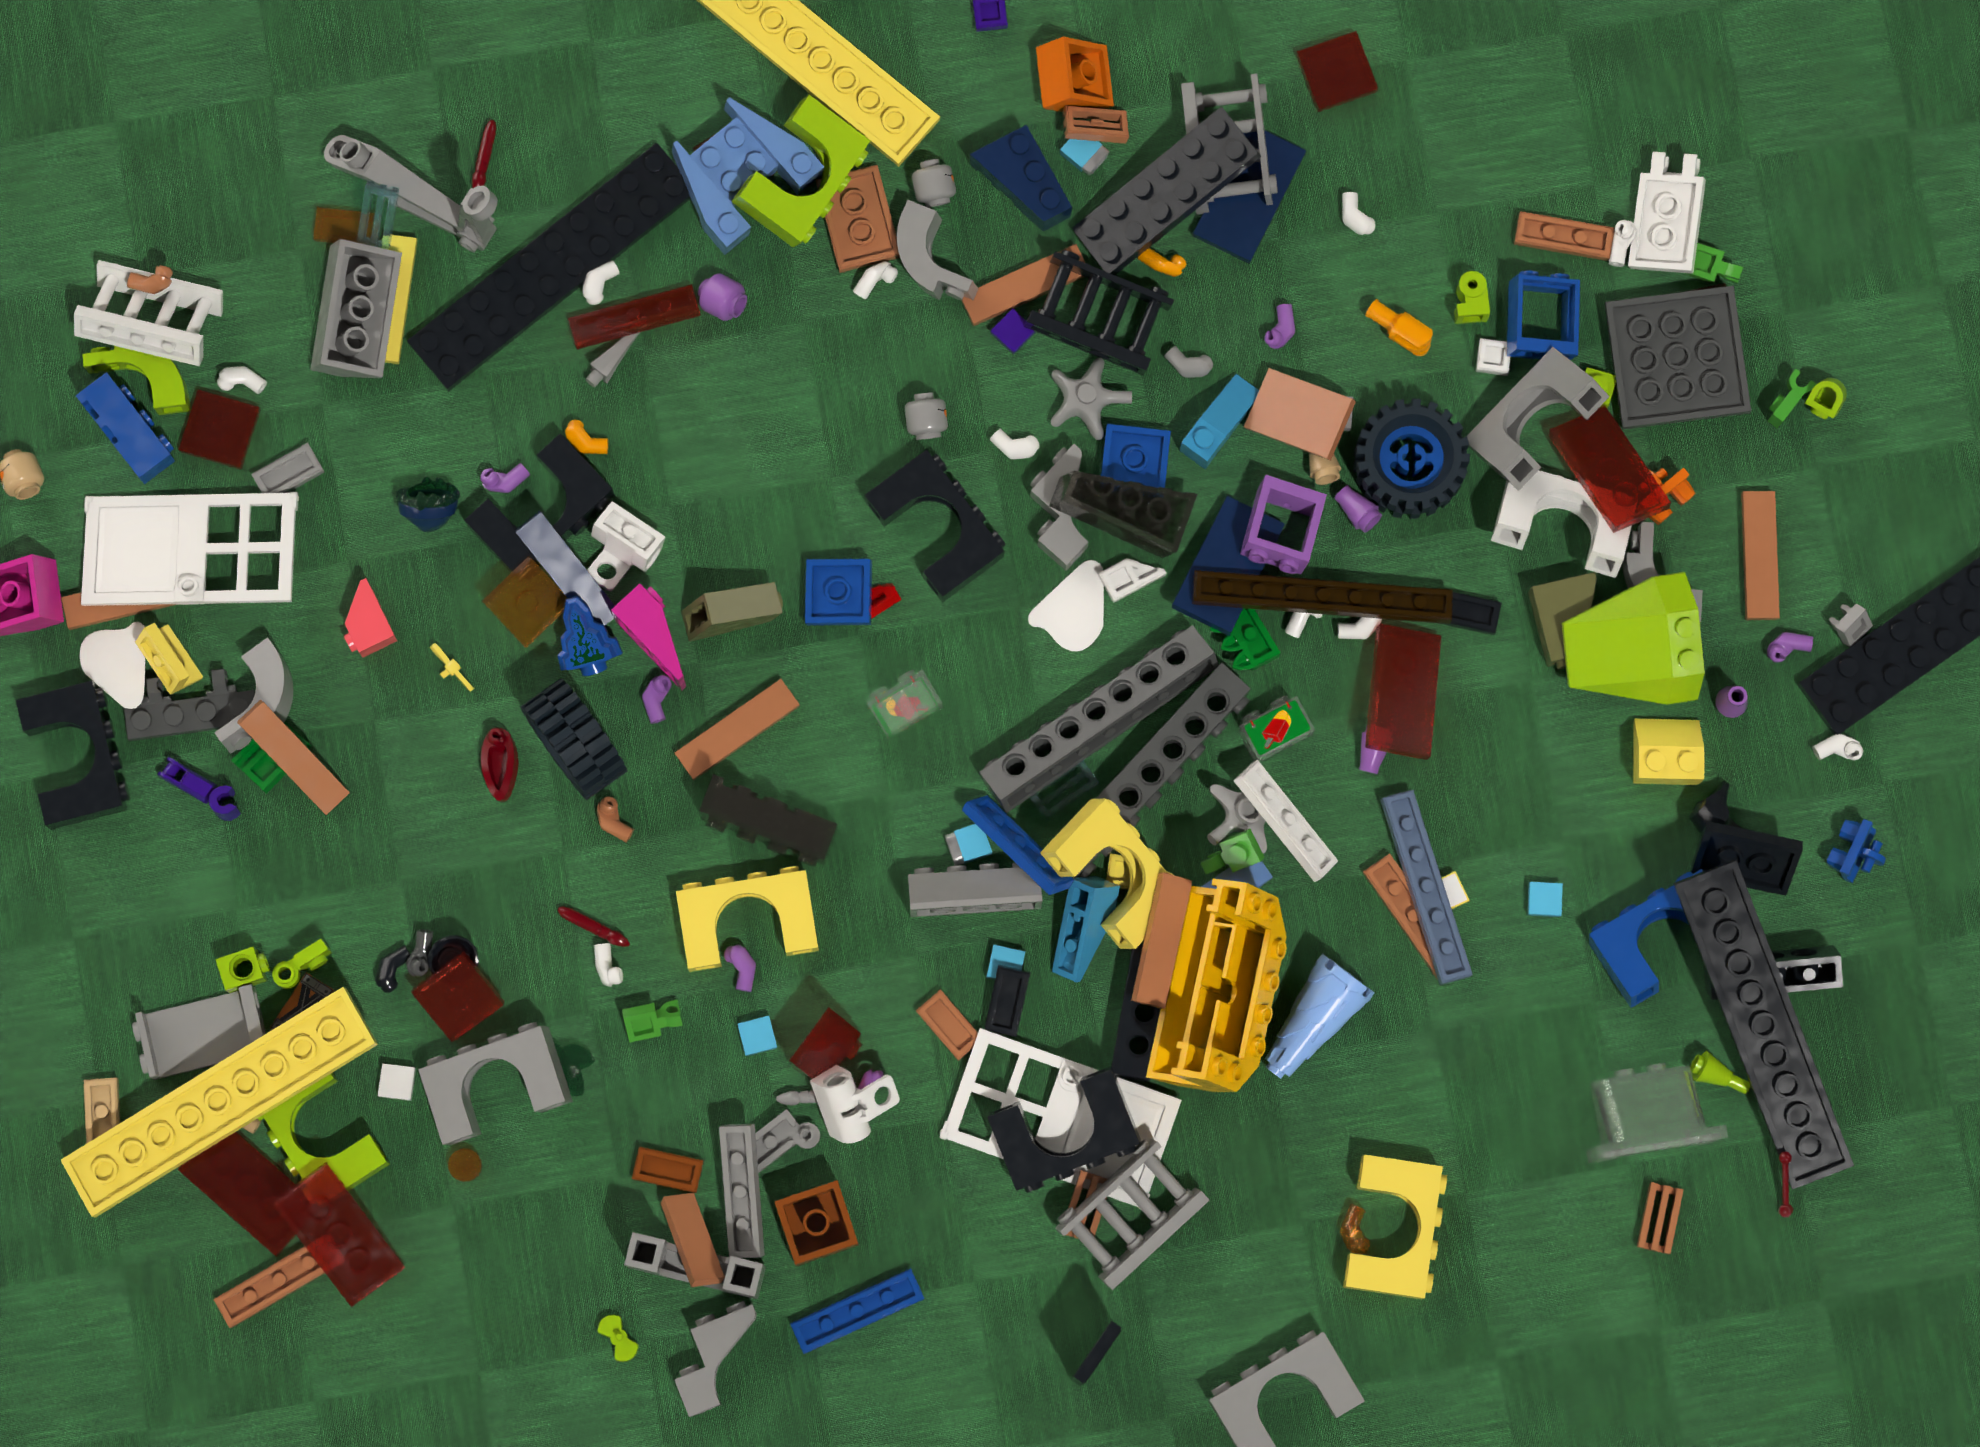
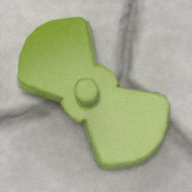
[597,1315,639,1362]

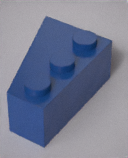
[75,372,175,484]

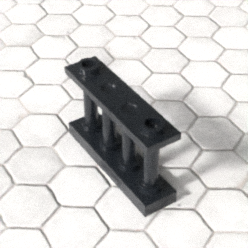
[1024,250,1174,375]

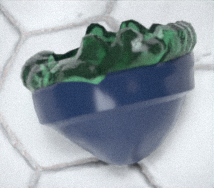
[395,476,460,532]

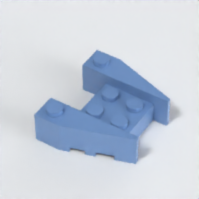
[672,97,824,255]

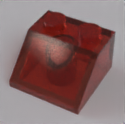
[789,1007,863,1080]

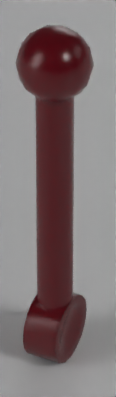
[1778,1151,1793,1218]

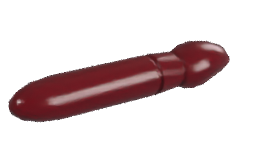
[472,119,497,188]
[557,906,630,947]

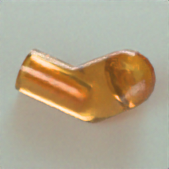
[1340,1204,1370,1254]

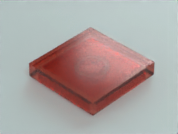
[1296,31,1378,112]
[178,389,261,470]
[411,952,505,1042]

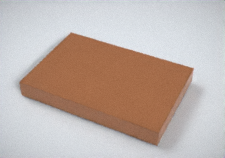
[816,165,900,273]
[1244,368,1356,461]

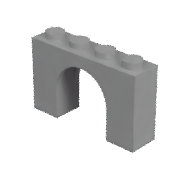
[1466,347,1610,490]
[418,1022,573,1145]
[624,1232,766,1300]
[1208,1330,1365,1447]

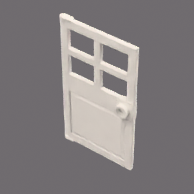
[81,492,299,606]
[939,1028,1182,1210]

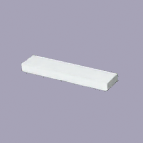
[1233,760,1338,882]

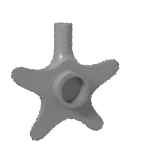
[1051,358,1132,440]
[1207,784,1267,854]

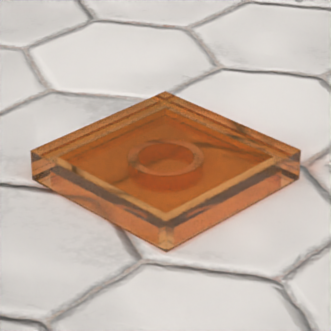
[482,556,568,648]

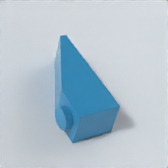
[1179,374,1259,470]
[1052,876,1120,982]

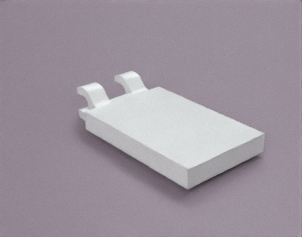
[1628,152,1706,274]

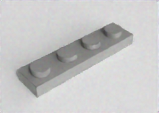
[719,1124,765,1258]

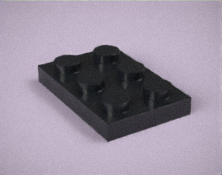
[1690,821,1803,896]

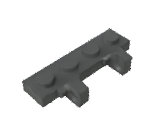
[124,669,255,741]

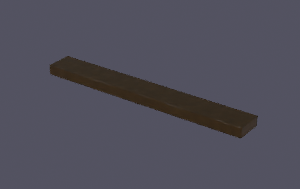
[1192,570,1453,624]

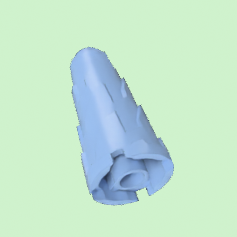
[1265,953,1375,1079]

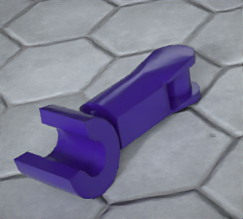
[157,757,241,821]

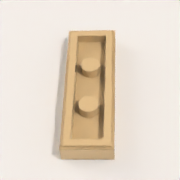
[84,1078,121,1144]

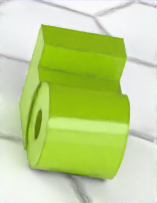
[1454,271,1490,324]

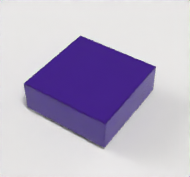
[972,0,1008,32]
[990,308,1036,355]

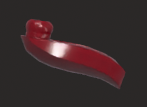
[481,727,519,802]

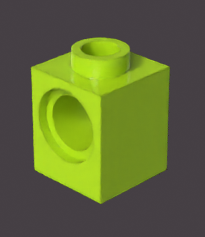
[215,947,270,993]

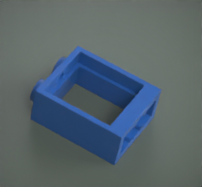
[1507,270,1580,360]

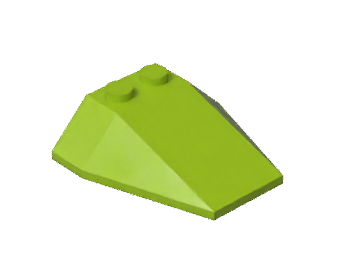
[1561,572,1705,705]

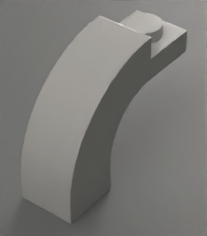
[897,200,978,300]
[1622,522,1703,622]
[215,637,293,754]

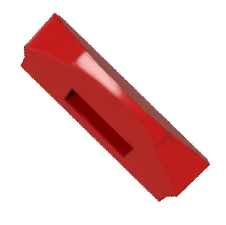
[871,583,902,619]

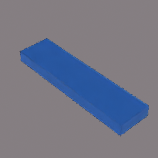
[962,795,1074,895]
[790,1269,925,1354]

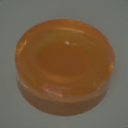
[448,1148,482,1182]

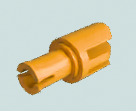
[1365,299,1433,356]

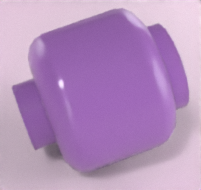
[698,273,747,321]

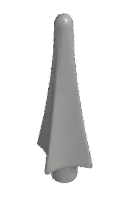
[585,317,649,388]

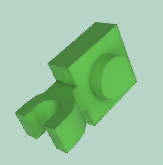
[1683,243,1743,284]
[1767,368,1816,429]
[1201,829,1265,874]
[622,999,683,1043]

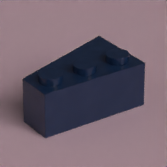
[970,125,1072,231]

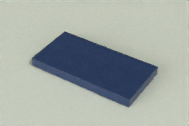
[1193,131,1306,264]
[1171,496,1285,636]

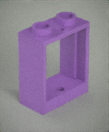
[1240,475,1327,574]

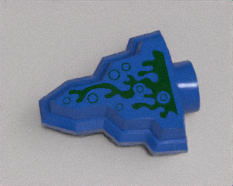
[558,596,623,676]

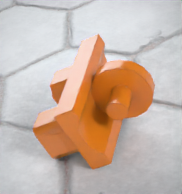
[1635,467,1696,525]

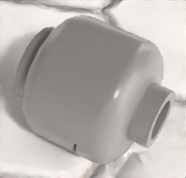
[912,159,956,208]
[905,392,948,440]

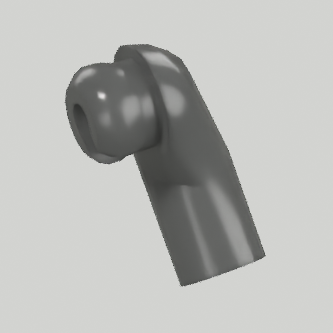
[406,929,433,976]

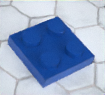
[1100,424,1171,496]
[805,559,872,626]

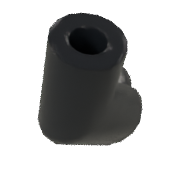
[375,945,410,993]

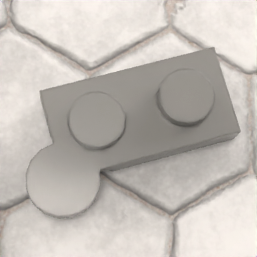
[755,1109,820,1174]

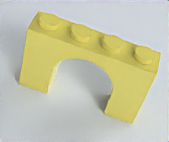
[1040,798,1173,949]
[676,866,819,972]
[1343,1155,1447,1300]

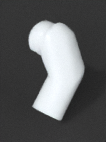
[1342,192,1376,235]
[1608,220,1636,267]
[582,260,619,305]
[853,261,898,299]
[217,366,267,394]
[990,428,1039,460]
[1285,612,1323,638]
[1337,617,1382,639]
[1812,734,1863,761]
[594,943,623,987]

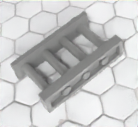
[1181,74,1278,215]
[1055,1139,1209,1290]

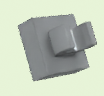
[1829,603,1873,647]

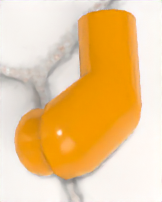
[1137,248,1187,277]
[565,420,608,454]

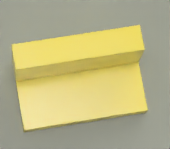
[135,623,203,695]

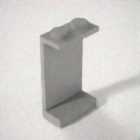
[132,984,266,1080]

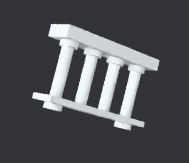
[74,260,223,366]

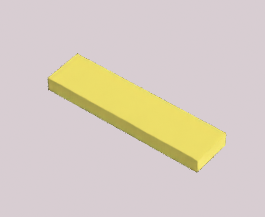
[383,234,418,364]

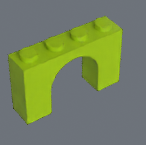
[731,95,871,247]
[257,1072,390,1207]

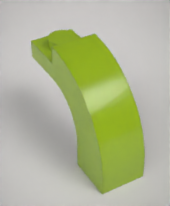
[82,346,191,415]

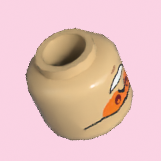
[0,449,45,500]

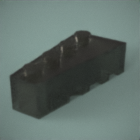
[1049,471,1198,558]
[699,774,838,867]

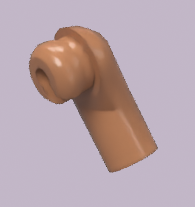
[127,265,173,294]
[597,796,634,843]

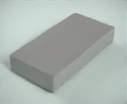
[251,443,324,493]

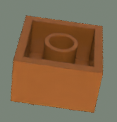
[774,1180,859,1266]

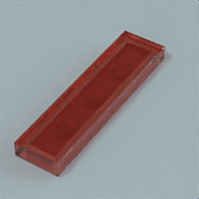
[568,284,701,349]

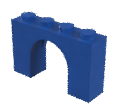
[1589,869,1703,1008]

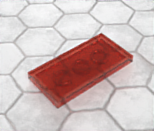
[1548,406,1671,533]
[1365,623,1441,760]
[177,1132,321,1257]
[272,1162,405,1307]

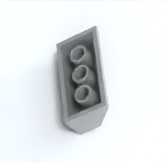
[310,239,402,378]
[908,862,1042,917]

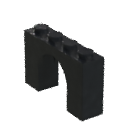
[464,434,615,582]
[864,449,1006,603]
[16,680,130,830]
[987,1066,1141,1193]

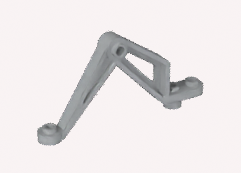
[324,135,498,253]

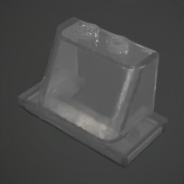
[1586,1063,1728,1164]

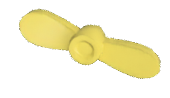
[430,643,475,692]

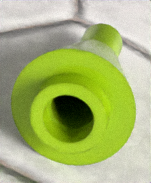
[1690,1051,1750,1094]

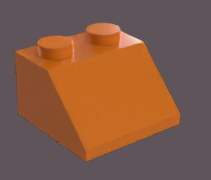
[1036,36,1114,112]

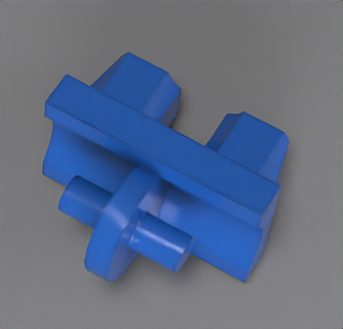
[1827,819,1886,883]

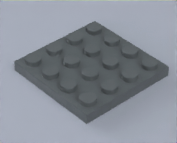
[1605,286,1751,430]

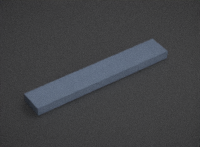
[1380,790,1473,985]

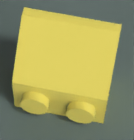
[1633,718,1704,785]

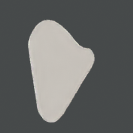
[1028,560,1104,651]
[80,622,145,709]

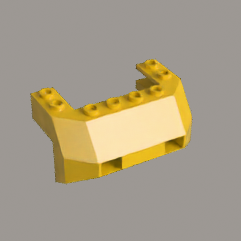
[1146,878,1287,1092]

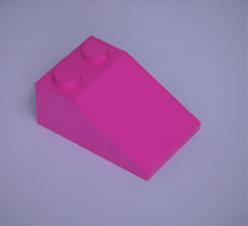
[0,554,64,636]
[611,583,687,691]

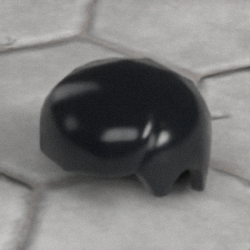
[428,934,479,985]

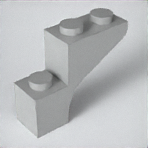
[1030,444,1089,571]
[674,1301,757,1418]

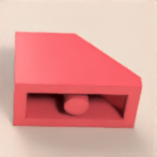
[343,578,397,658]

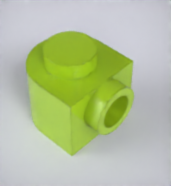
[1805,378,1847,419]

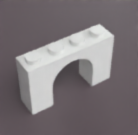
[1491,470,1638,578]

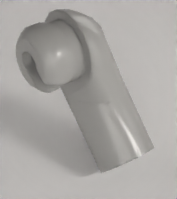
[1164,346,1213,378]

